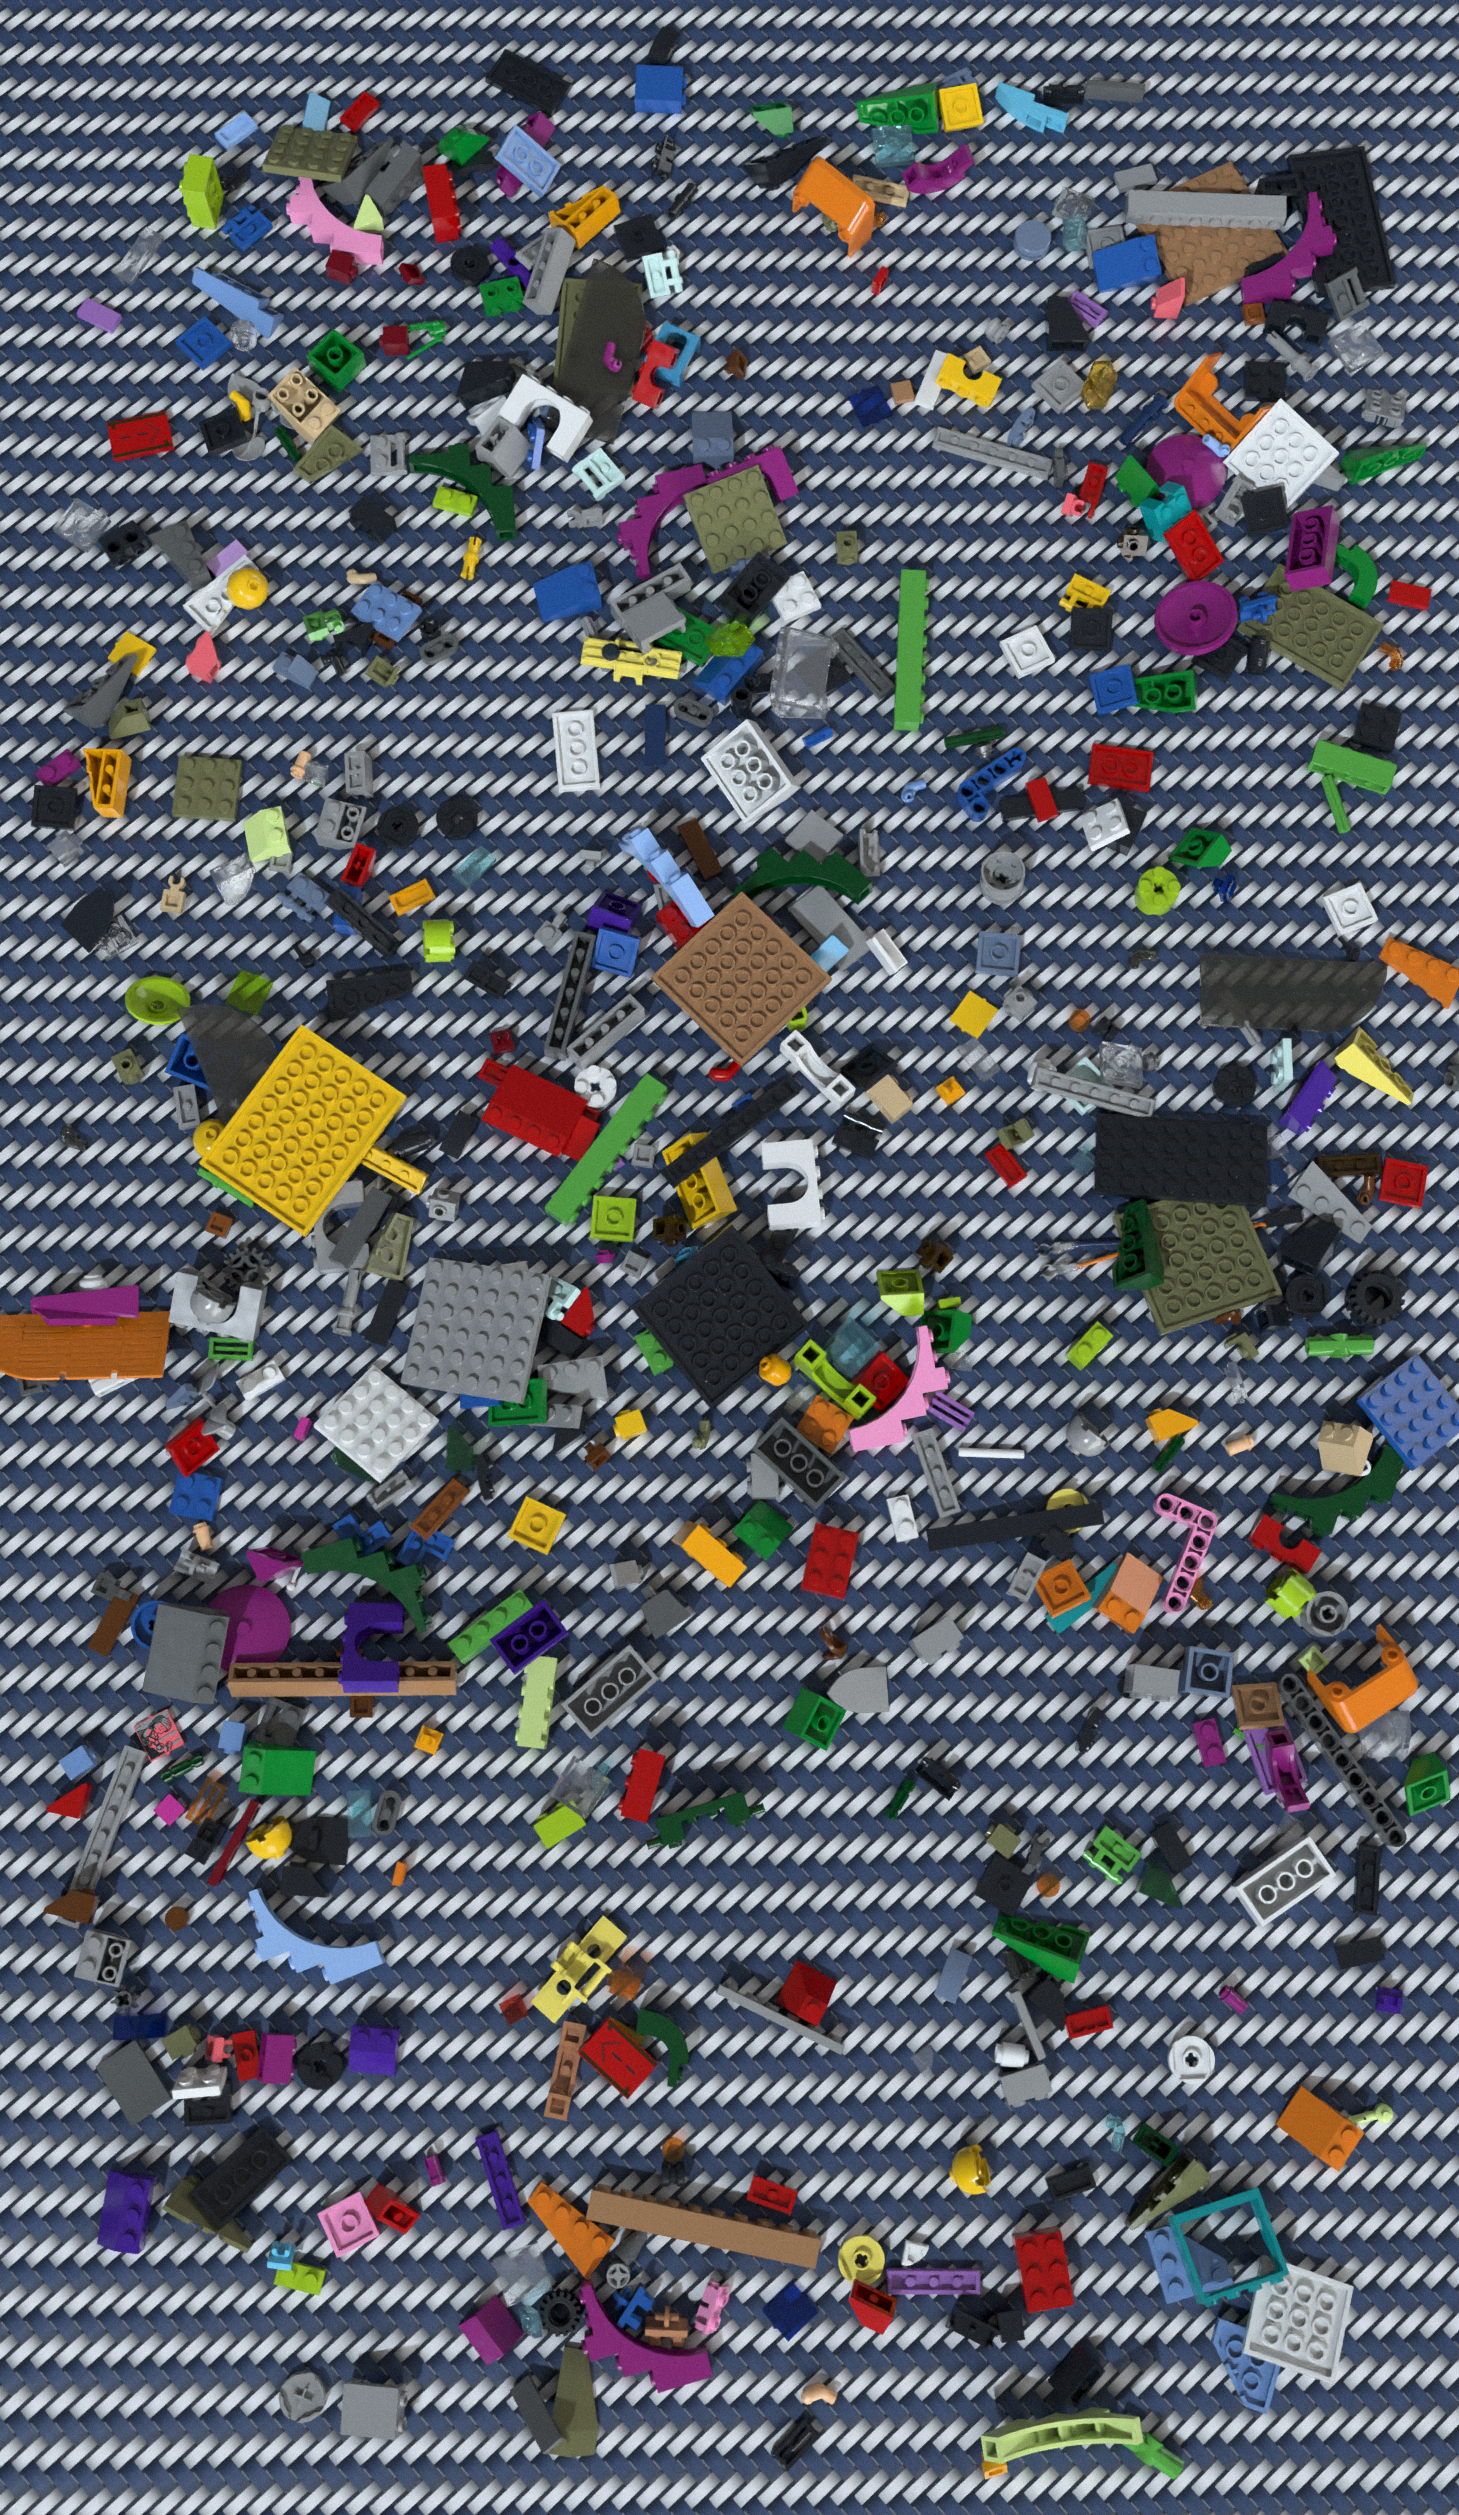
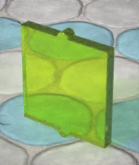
[226,970,273,1016]

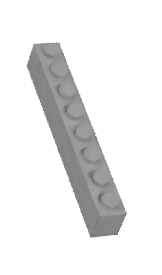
[1125,190,1287,230]

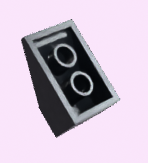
[716,551,790,630]

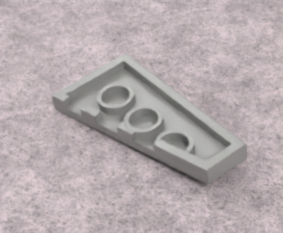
[1287,1160,1372,1244]

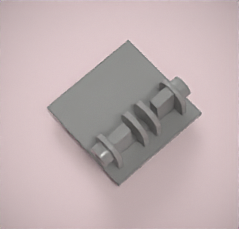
[1361,389,1406,428]

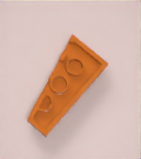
[1378,937,1459,1009]
[527,2181,616,2279]

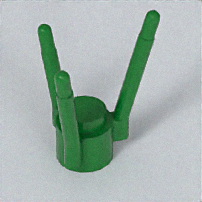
[406,319,446,360]

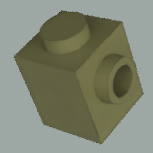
[835,531,858,565]
[111,1048,145,1085]
[984,1822,1021,1858]
[162,2023,201,2061]

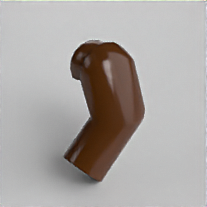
[1357,1174,1375,1205]

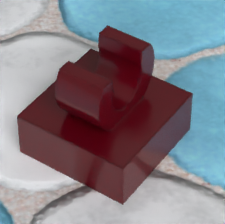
[489,1028,515,1056]

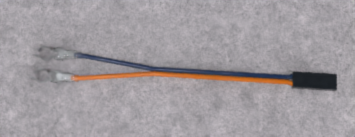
[1034,1208,1303,1278]

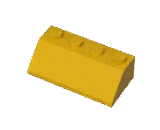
[662,1132,737,1229]

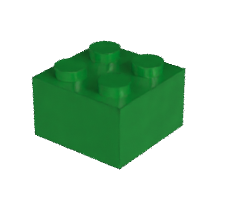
[306,329,366,393]

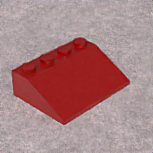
[481,1064,589,1158]

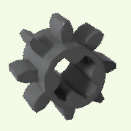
[110,1984,141,2014]

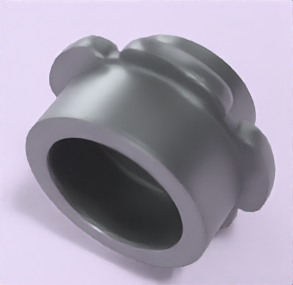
[974,741,994,758]
[1141,1052,1160,1073]

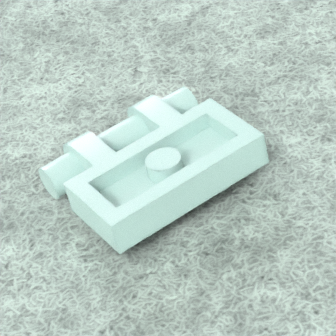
[642,250,683,299]
[544,1273,581,1321]

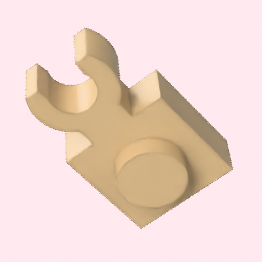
[160,876,186,914]

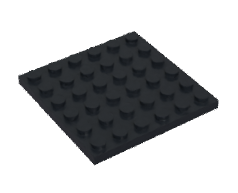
[630,1224,810,1409]

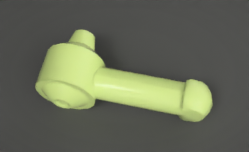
[1346,2103,1393,2124]

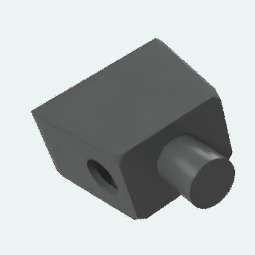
[640,1583,691,1640]

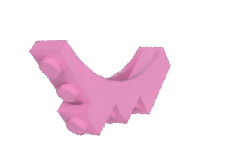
[286,177,384,265]
[847,1325,950,1452]

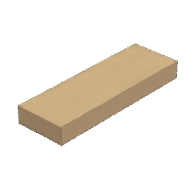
[852,174,910,208]

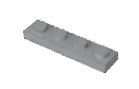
[911,1428,961,1519]

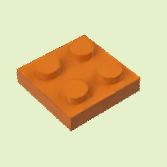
[796,1395,854,1455]
[1035,1559,1091,1619]

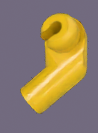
[229,390,251,421]

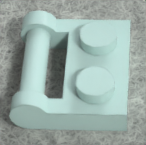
[572,447,625,501]

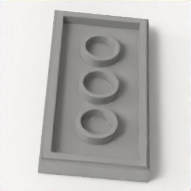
[788,886,871,972]

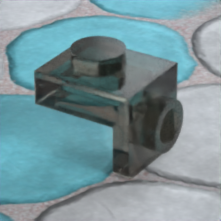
[1002,1948,1040,1982]

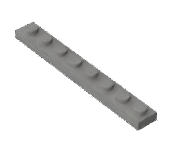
[56,1745,148,1929]

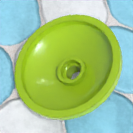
[125,976,190,1025]

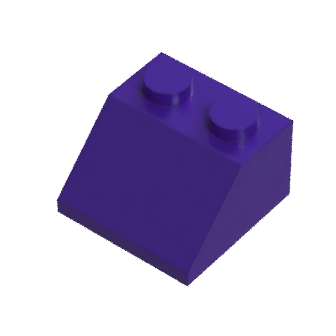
[586,890,643,934]
[349,2023,401,2076]

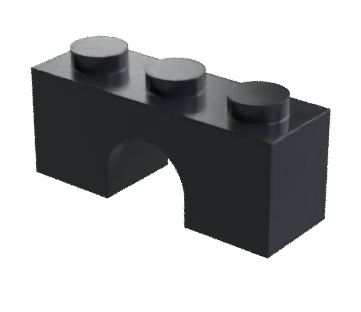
[1262,300,1330,347]

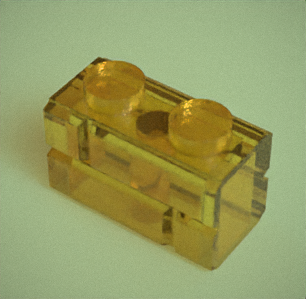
[1080,360,1118,410]

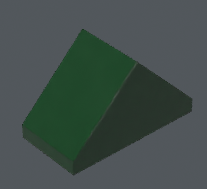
[1132,2123,1180,2168]

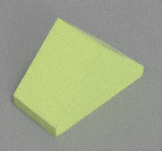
[353,194,384,234]

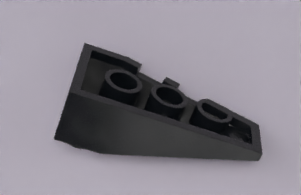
[743,136,826,191]

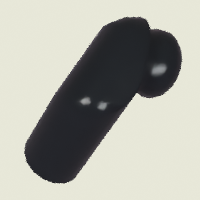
[219,171,247,191]

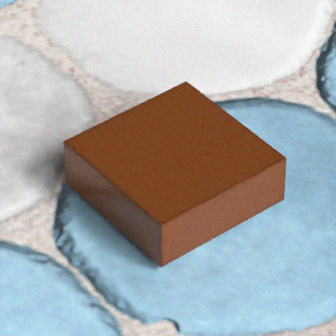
[1241,302,1266,326]
[204,1211,234,1239]

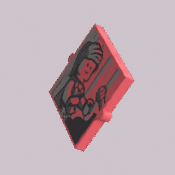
[134,1709,185,1762]

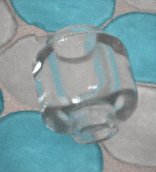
[231,320,257,351]

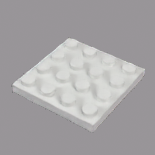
[1223,398,1340,512]
[314,1365,439,1483]
[1241,2255,1354,2384]

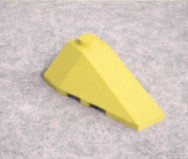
[1334,1027,1414,1105]

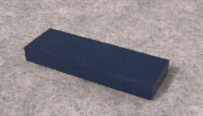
[644,704,666,765]

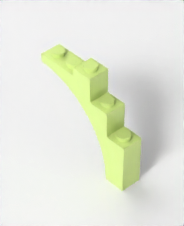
[980,2407,1144,2463]

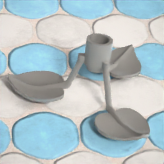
[228,373,294,461]
[166,1363,237,1456]

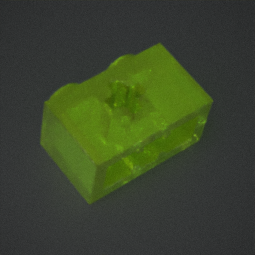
[705,623,755,657]

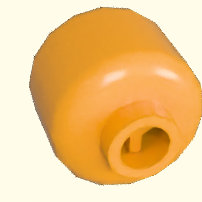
[759,1354,791,1386]

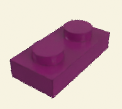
[34,749,82,786]
[1191,1718,1226,1767]

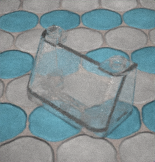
[770,627,839,719]

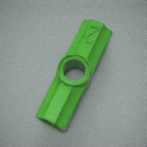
[1305,1334,1374,1358]
[1123,2431,1184,2480]

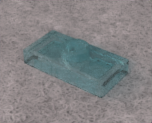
[452,845,497,890]
[347,1790,372,1838]
[519,2305,542,2339]

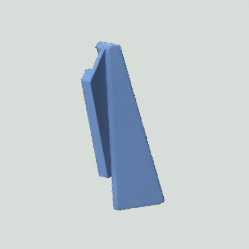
[192,267,284,339]

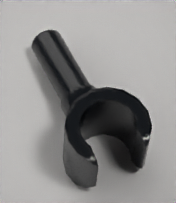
[1338,936,1360,964]
[292,943,315,969]

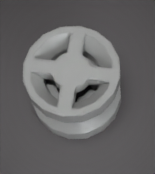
[984,317,1010,344]
[606,2260,630,2288]

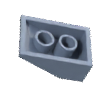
[692,412,734,469]

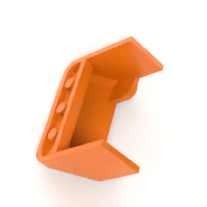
[792,156,875,258]
[1174,352,1274,453]
[1307,1624,1418,1733]

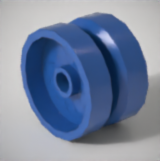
[131,1600,170,1649]

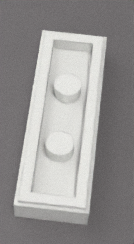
[914,350,947,410]

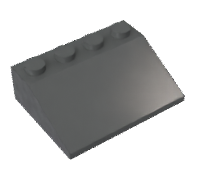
[142,1603,230,1704]

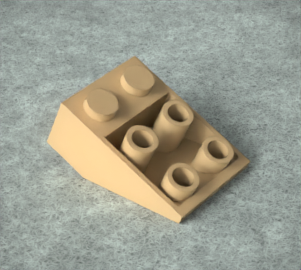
[268,367,341,446]

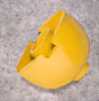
[226,567,269,610]
[193,1119,228,1158]
[245,1815,292,1860]
[949,2144,990,2195]

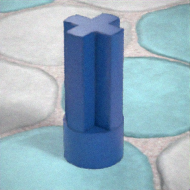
[802,725,833,749]

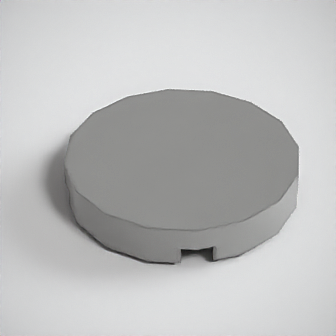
[279,2370,327,2423]

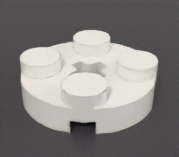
[574,1065,617,1109]
[1167,2035,1215,2084]

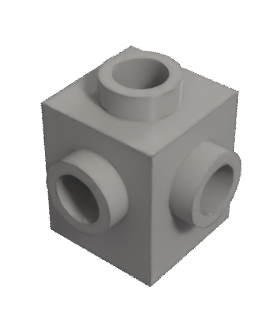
[1002,985,1037,1023]
[426,1188,461,1222]

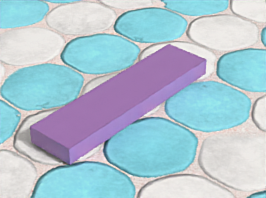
[886,2268,980,2295]

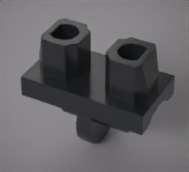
[184,1817,227,1865]

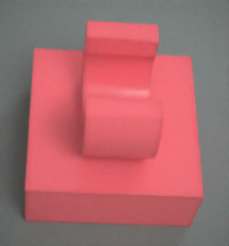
[1060,492,1086,517]
[205,2035,232,2062]

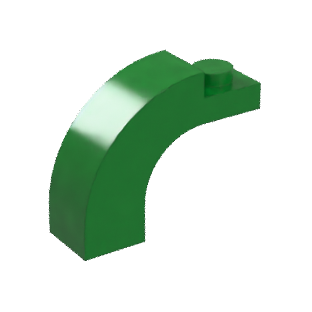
[1335,543,1378,611]

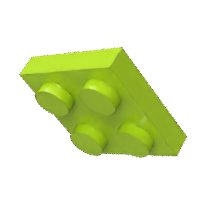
[590,1196,637,1242]

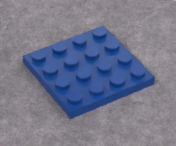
[1356,1353,1459,1471]

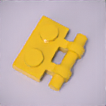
[1059,574,1111,613]

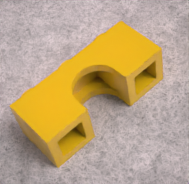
[934,353,1002,408]

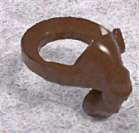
[1212,1309,1242,1325]
[819,1626,847,1661]

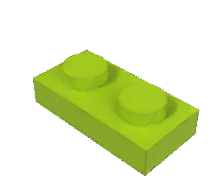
[433,485,478,518]
[274,2261,326,2296]

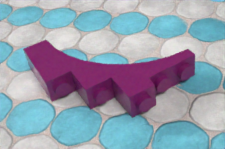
[1240,191,1337,304]
[616,464,706,583]
[578,2278,713,2393]

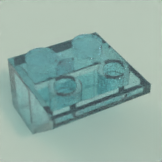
[821,1317,882,1381]

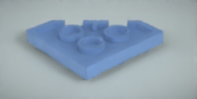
[1144,2224,1234,2304]
[1211,2317,1280,2414]

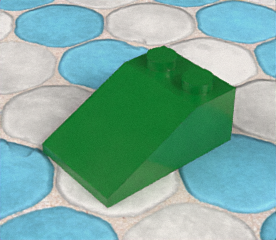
[238,1741,317,1795]

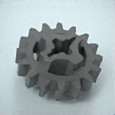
[222,1246,271,1293]

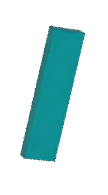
[1044,1563,1117,1634]

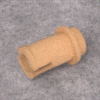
[290,751,312,779]
[1224,1434,1254,1457]
[192,1522,214,1552]

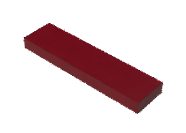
[207,1799,262,1887]

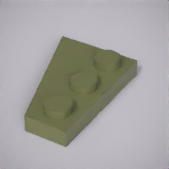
[293,424,363,484]
[362,1213,414,1281]

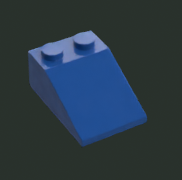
[1091,234,1162,293]
[533,561,602,622]

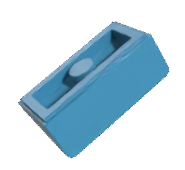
[302,92,331,131]
[810,934,850,973]

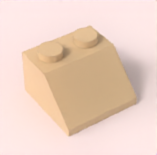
[1317,1421,1374,1477]

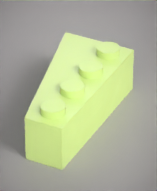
[515,1656,558,1749]

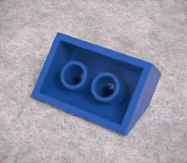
[693,637,763,706]
[164,1033,246,1096]

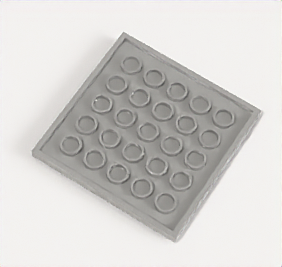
[400,1257,552,1404]

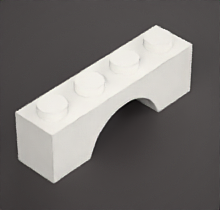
[780,1030,856,1109]

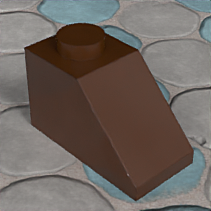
[43,1886,101,1924]

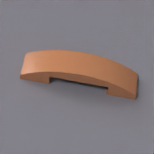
[544,2021,587,2121]

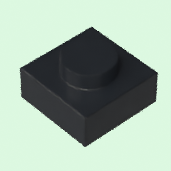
[385,1188,408,1215]

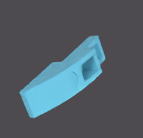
[995,82,1069,133]

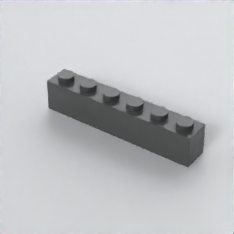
[544,931,597,1061]

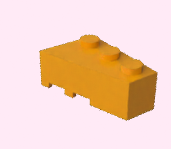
[548,185,620,250]

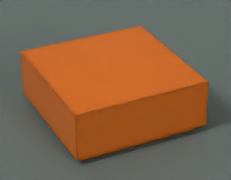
[392,1861,408,1887]

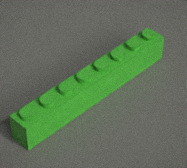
[893,569,929,731]
[544,1073,668,1227]

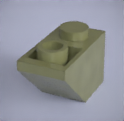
[108,698,151,740]

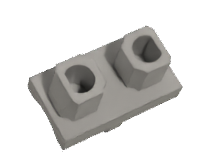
[174,1549,220,1585]

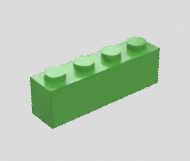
[1307,739,1397,795]
[448,1589,534,1665]

